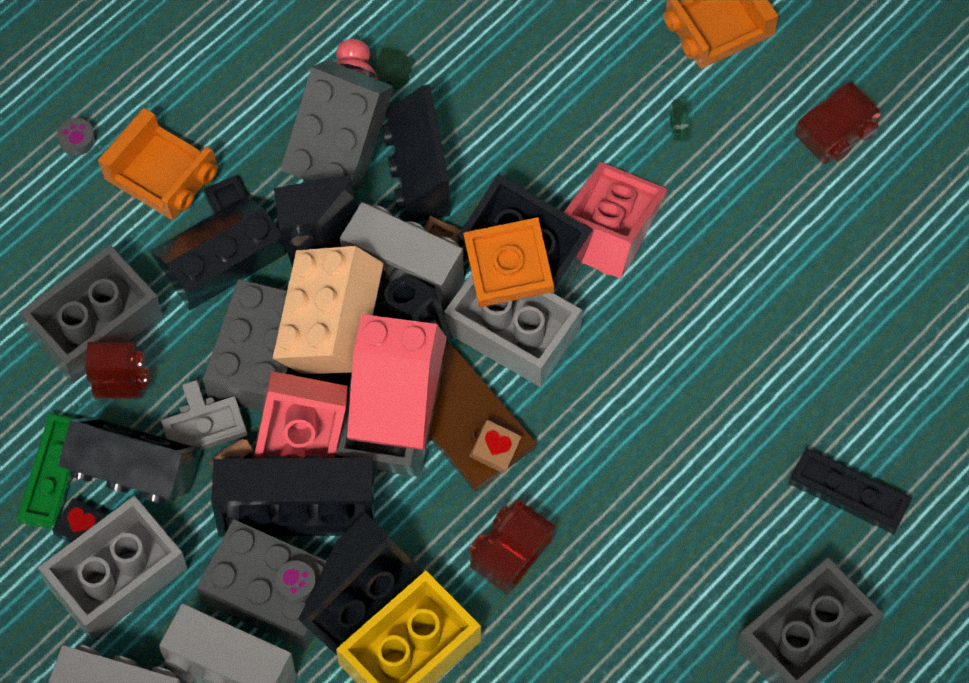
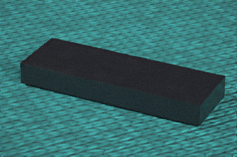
[788,447,912,535]

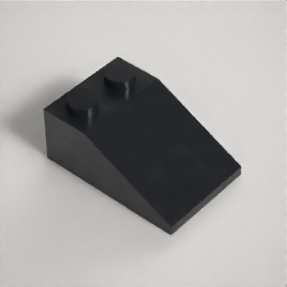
[298,513,424,655]

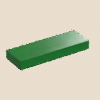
[17,413,78,530]

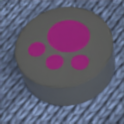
[57,118,95,156]
[275,561,316,603]

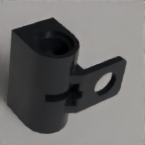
[373,277,451,343]

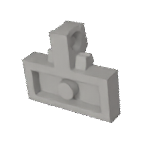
[161,380,247,450]

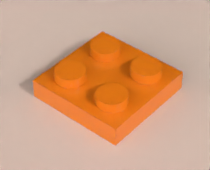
[463,217,554,308]

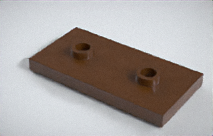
[429,341,536,492]

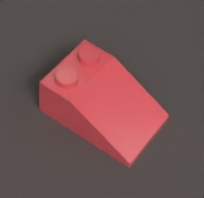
[563,162,668,279]
[347,314,447,450]
[253,371,348,459]

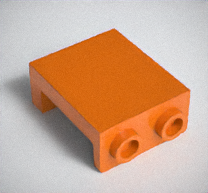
[663,0,778,69]
[98,108,218,221]

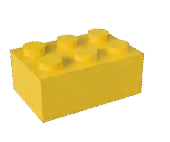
[336,570,481,683]

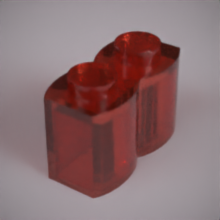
[795,82,881,165]
[85,342,150,399]
[469,500,556,595]

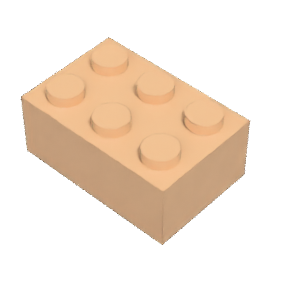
[273,246,384,374]

